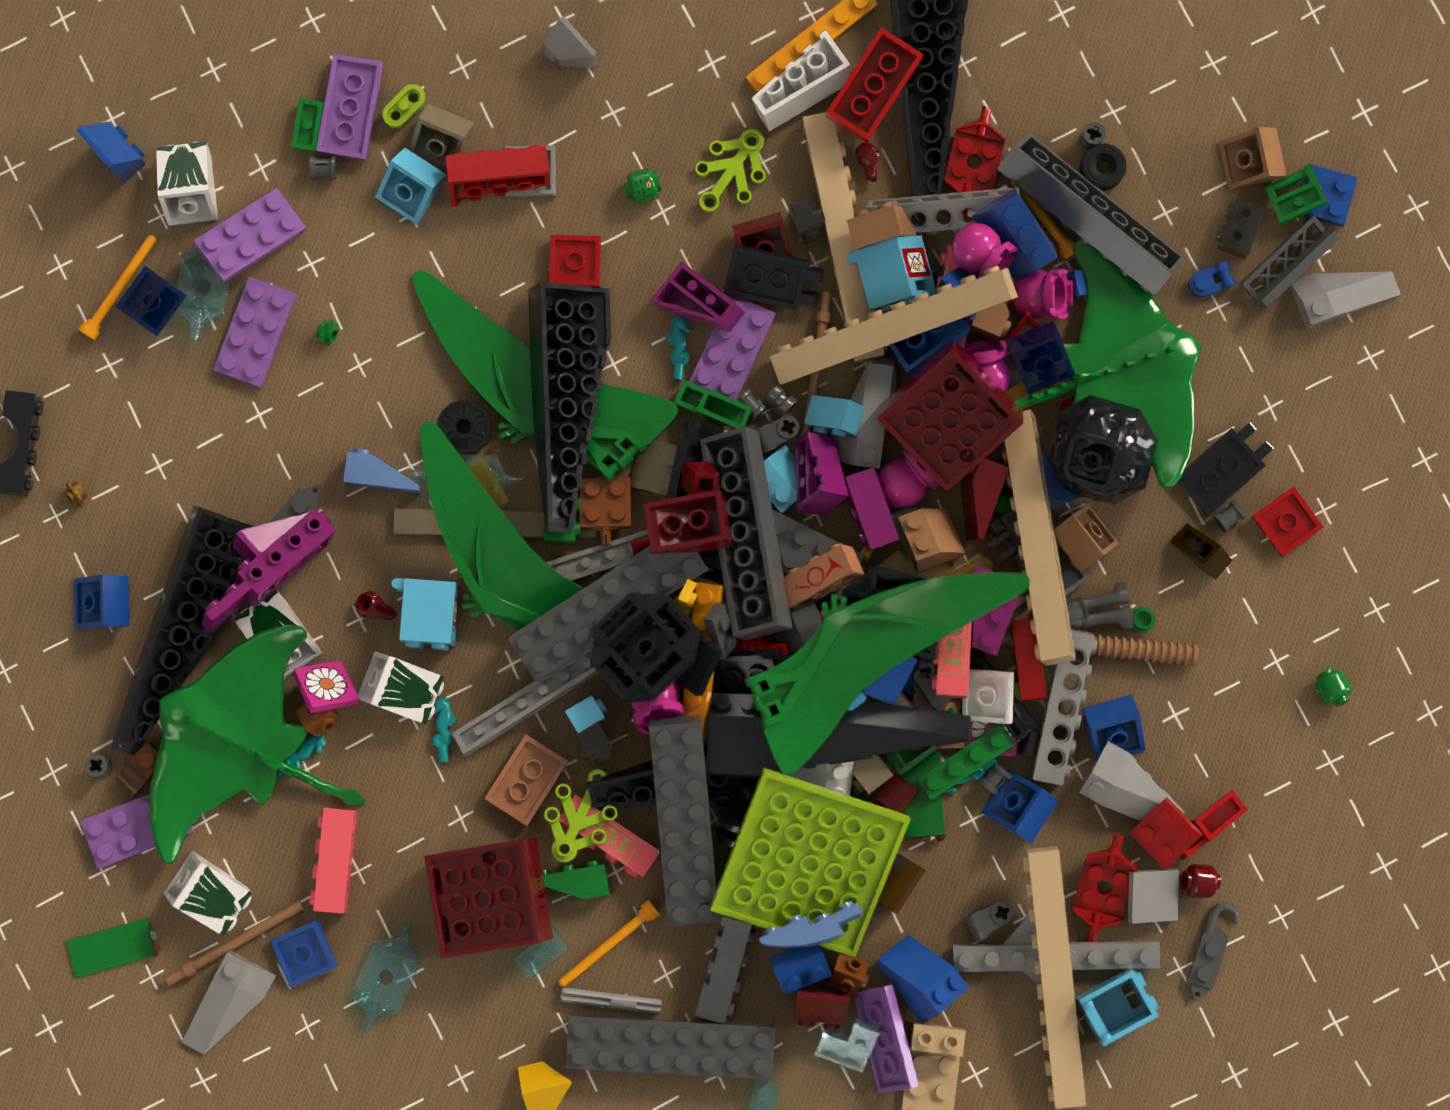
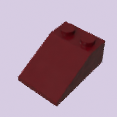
[732,212,793,304]
[960,458,1009,541]
[644,490,732,554]
[793,988,850,1029]

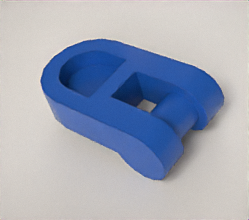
[1188,261,1237,298]

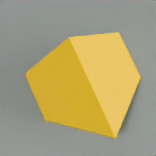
[518,1061,572,1110]

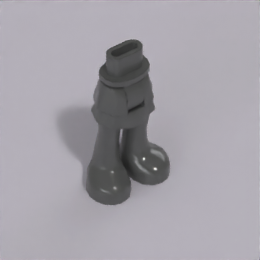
[1066,582,1133,630]

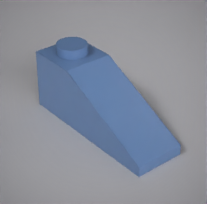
[343,448,422,493]

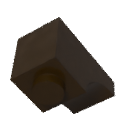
[1170,523,1232,579]

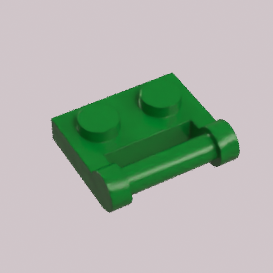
[1263,163,1328,225]

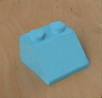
[375,148,447,224]
[764,446,797,514]

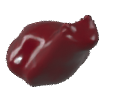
[855,142,880,182]
[355,591,397,620]

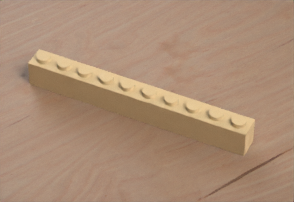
[802,112,888,365]
[770,266,1018,385]
[1002,410,1076,666]
[1022,846,1086,1109]

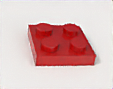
[549,235,601,287]
[1251,486,1324,557]
[1130,797,1203,871]

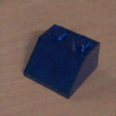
[115,266,187,337]
[1006,321,1076,395]

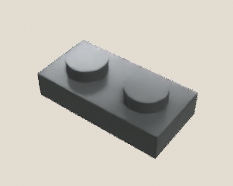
[704,603,737,660]

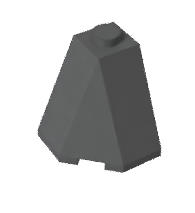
[775,600,824,651]

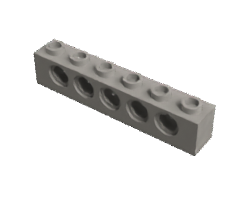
[866,187,1020,235]
[1031,629,1097,786]

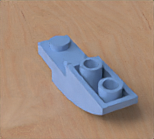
[759,902,864,949]

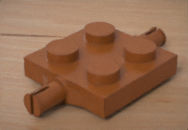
[580,462,631,547]

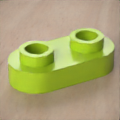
[383,84,426,129]

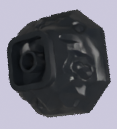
[1048,395,1158,505]

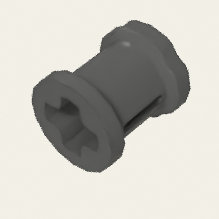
[1080,122,1106,149]
[309,156,337,179]
[737,389,767,423]
[1212,500,1246,533]
[84,754,112,777]
[979,762,1013,796]

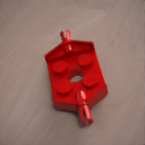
[944,106,1006,215]
[1072,833,1137,942]

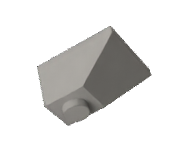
[542,16,599,68]

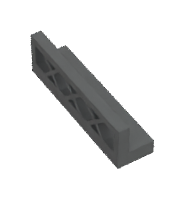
[1240,215,1340,308]

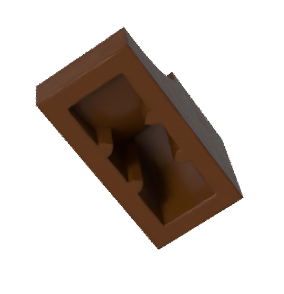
[114,742,159,797]

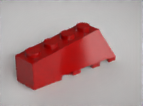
[445,145,550,207]

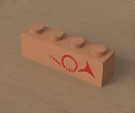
[784,543,864,611]

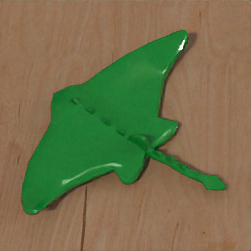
[1014,239,1201,488]
[150,625,366,864]

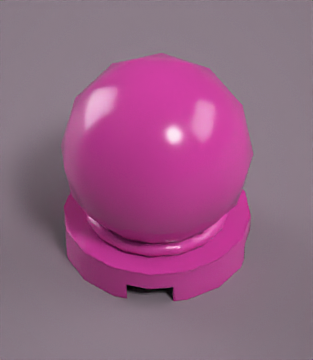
[952,223,1018,279]
[1010,269,1074,320]
[964,339,1010,392]
[878,448,940,509]
[631,681,684,734]

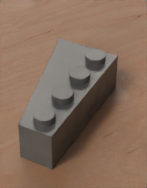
[695,915,755,1024]

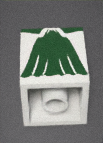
[156,141,218,226]
[234,590,322,680]
[358,651,444,724]
[163,850,252,936]

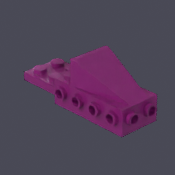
[202,508,336,633]

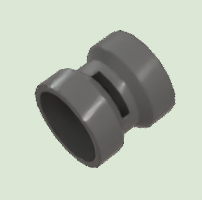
[762,384,798,419]

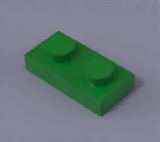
[291,98,325,153]

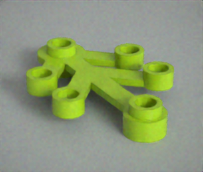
[695,129,766,213]
[544,769,618,863]

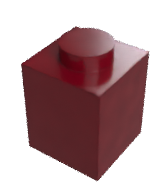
[680,461,719,495]
[876,774,919,814]

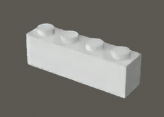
[752,30,852,131]

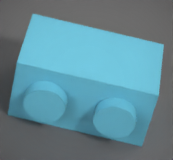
[804,395,865,438]
[565,695,608,735]

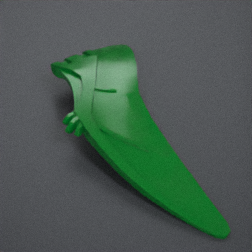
[412,270,679,482]
[420,421,584,631]
[744,572,1030,774]

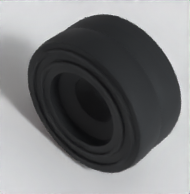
[1080,143,1127,191]

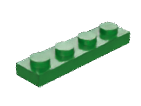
[916,723,1016,801]

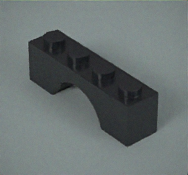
[0,390,44,497]

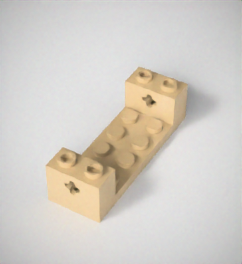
[901,1021,966,1110]

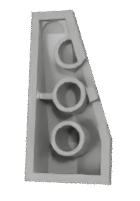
[1290,271,1401,329]
[832,362,894,469]
[1079,741,1185,821]
[182,951,277,1054]

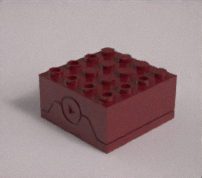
[877,338,1023,491]
[424,837,553,959]

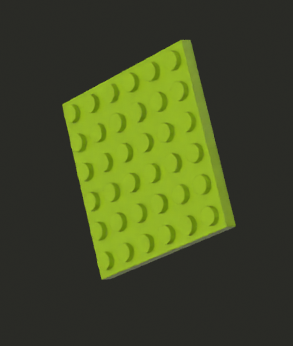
[710,768,911,957]

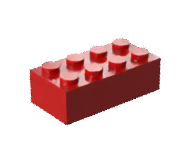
[825,27,924,144]

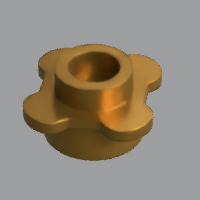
[65,482,88,507]

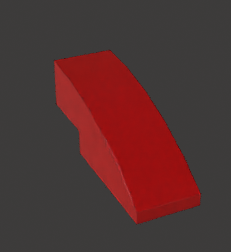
[1010,617,1047,702]
[1180,790,1248,860]

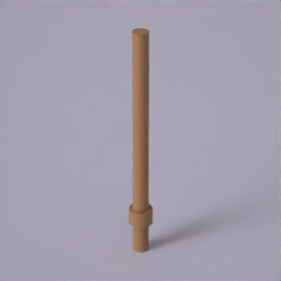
[801,292,832,436]
[165,900,304,986]

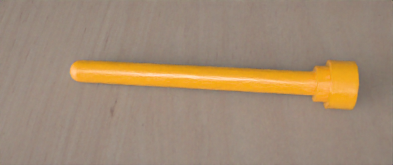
[999,160,1076,261]
[78,235,156,341]
[558,899,661,987]

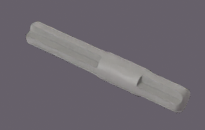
[560,987,662,1014]

